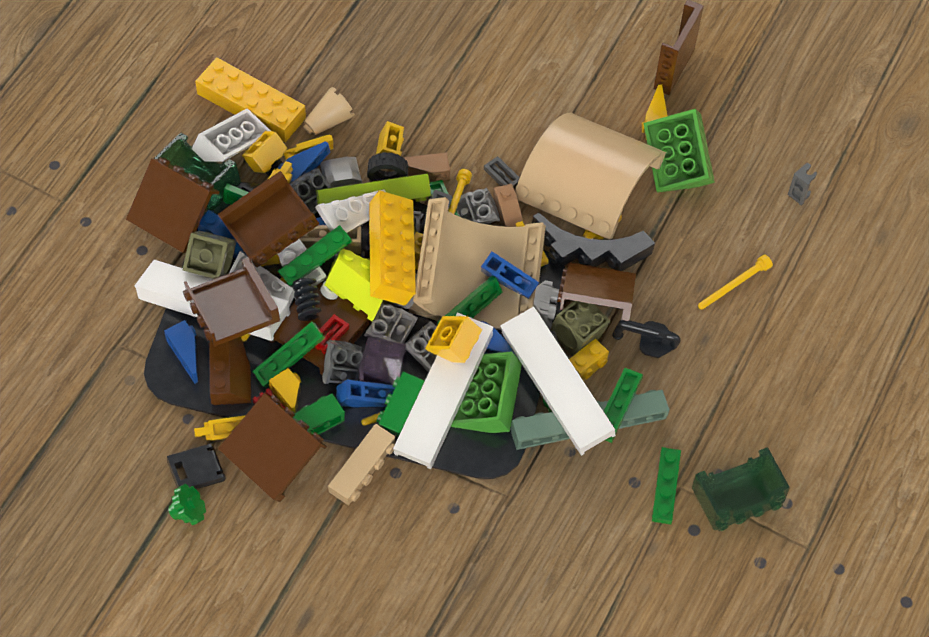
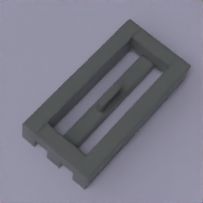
[484,156,520,188]

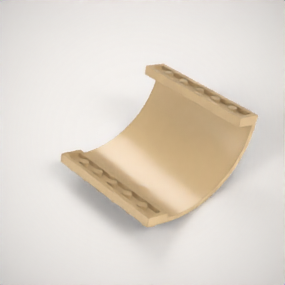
[515,113,666,240]
[413,197,546,330]

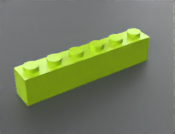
[316,174,431,205]

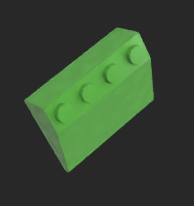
[643,109,715,193]
[451,351,522,433]

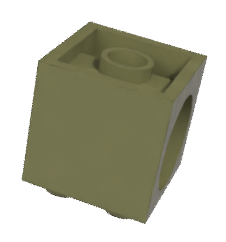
[182,231,237,279]
[550,301,610,356]

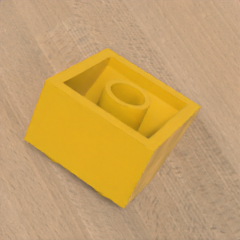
[425,316,482,363]

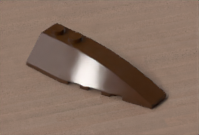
[210,337,251,405]

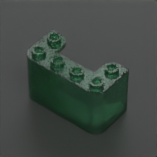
[154,133,241,213]
[692,447,790,531]

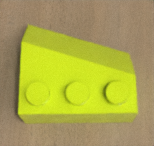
[325,248,383,322]

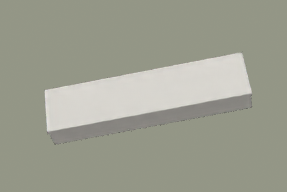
[135,260,290,341]
[500,307,616,456]
[393,313,493,469]

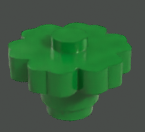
[168,484,206,525]

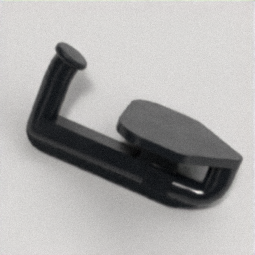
[612,319,681,358]

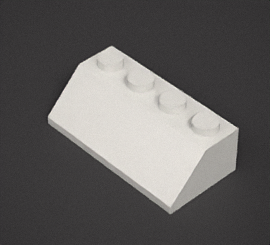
[192,108,271,162]

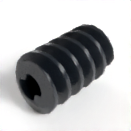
[292,278,322,321]

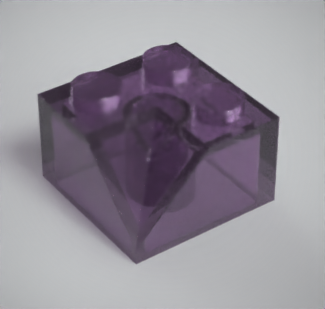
[359,337,406,385]

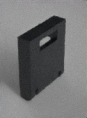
[167,444,226,490]

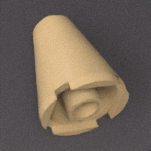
[303,87,355,135]

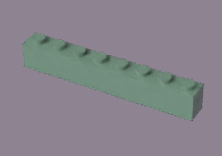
[510,390,670,450]

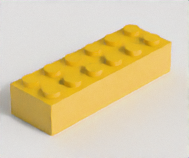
[195,57,306,143]
[369,190,416,306]

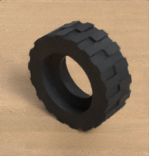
[367,152,408,182]

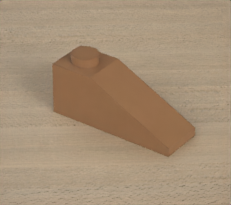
[392,152,450,182]
[493,184,523,227]

